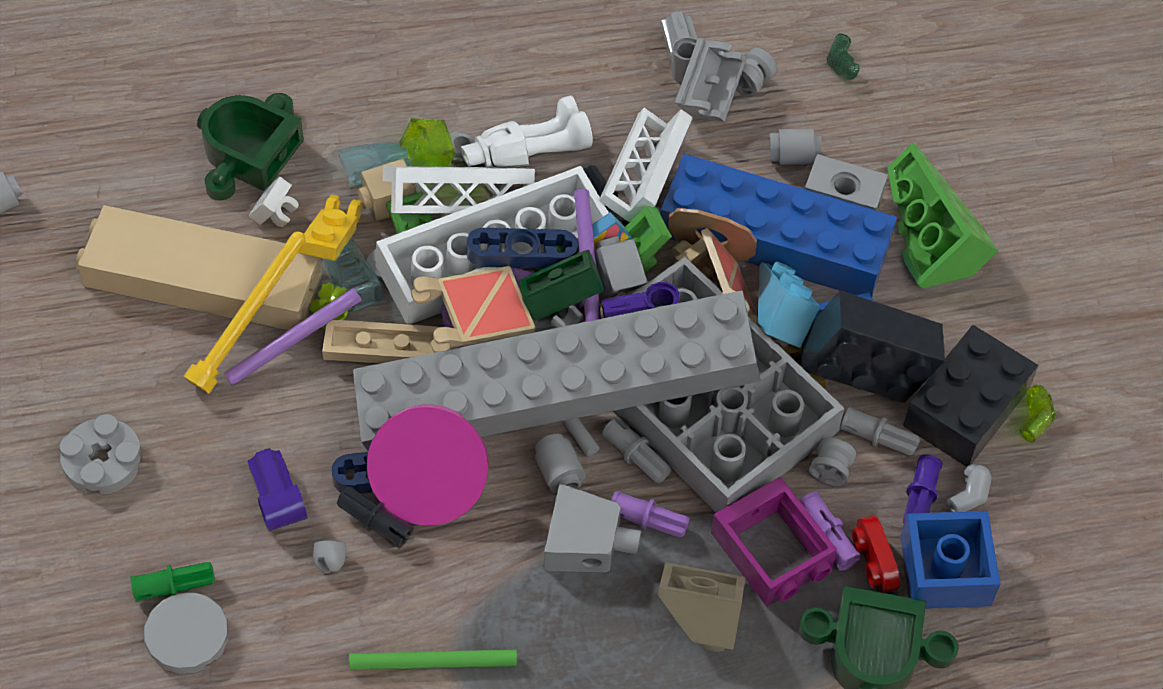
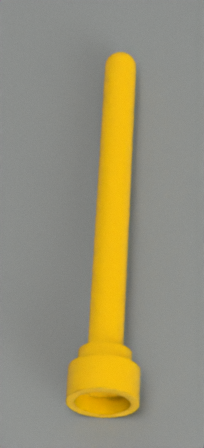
[183,232,306,394]

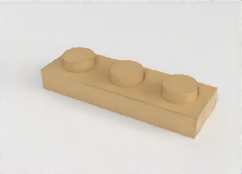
[322,320,441,364]

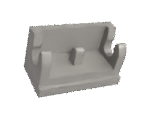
[675,38,747,122]

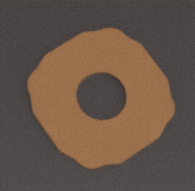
[669,208,757,261]

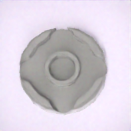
[144,592,229,674]

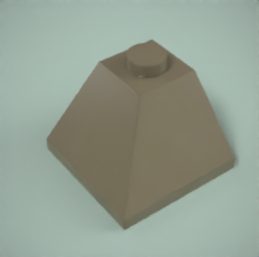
[658,562,745,652]

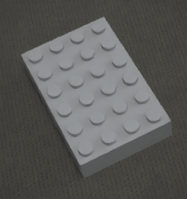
[601,257,844,513]

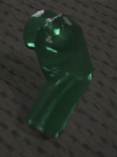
[826,33,860,80]

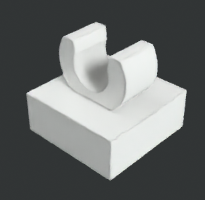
[249,177,299,227]

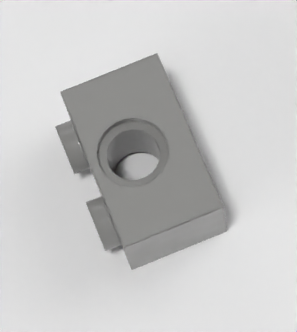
[805,154,888,211]

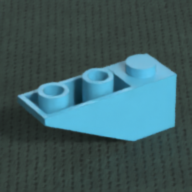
[758,261,820,348]

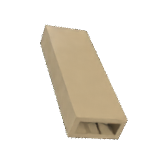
[76,205,323,330]

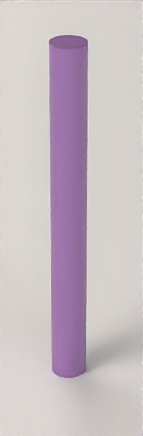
[574,189,601,322]
[224,288,362,386]

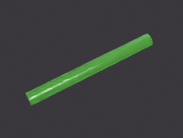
[349,650,517,670]

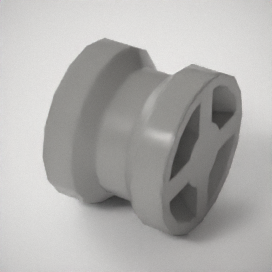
[809,437,857,486]

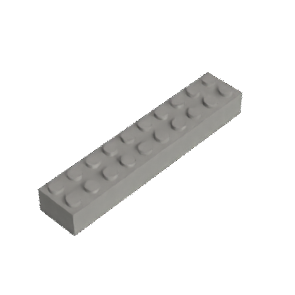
[353,290,761,451]

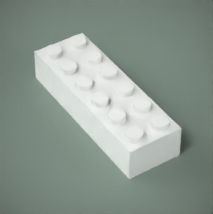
[376,166,609,325]

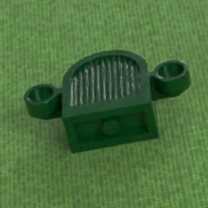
[197,93,304,201]
[799,586,959,689]

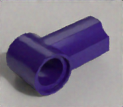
[601,282,680,318]
[248,448,308,531]

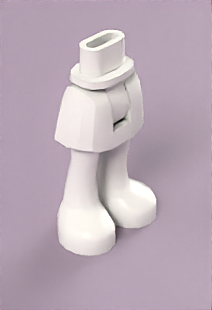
[461,95,593,168]

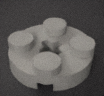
[60,414,142,494]

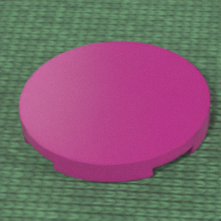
[367,404,489,525]

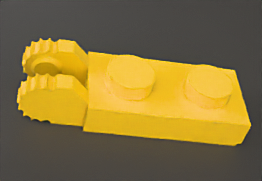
[298,195,363,261]

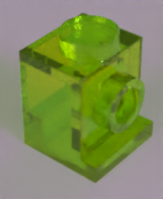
[399,118,455,167]

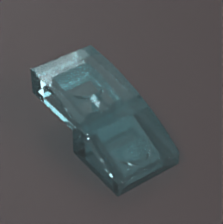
[338,143,418,186]

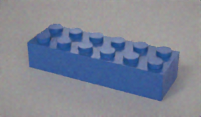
[660,154,897,297]

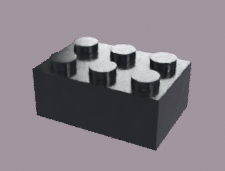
[802,290,945,403]
[903,325,1039,467]

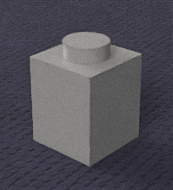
[595,237,648,299]

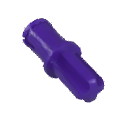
[902,455,943,524]

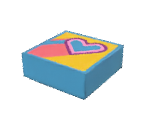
[592,212,631,250]

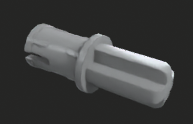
[840,406,920,455]
[602,417,671,483]

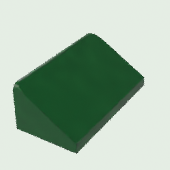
[519,249,604,321]

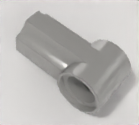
[661,11,697,83]

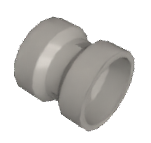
[736,47,778,97]

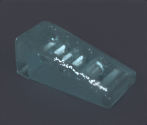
[322,239,383,313]

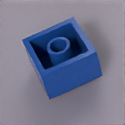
[900,511,1000,609]

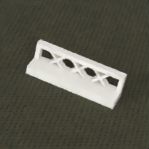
[599,108,693,222]
[382,166,535,213]

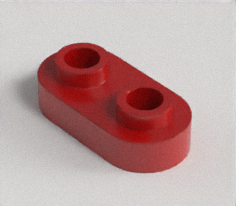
[852,515,900,593]

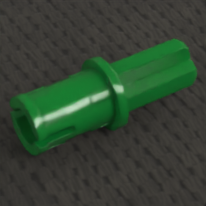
[130,562,215,602]

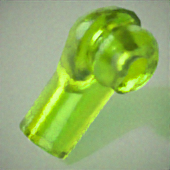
[1019,385,1056,443]

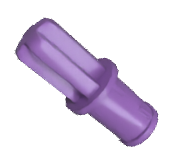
[611,490,689,538]

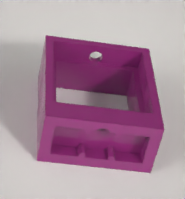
[711,477,837,607]

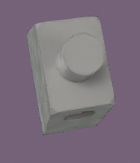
[544,484,641,572]

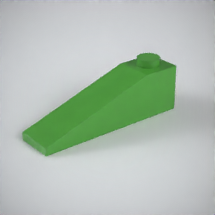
[887,142,999,288]

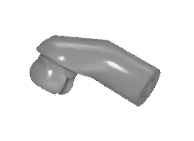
[947,463,992,512]

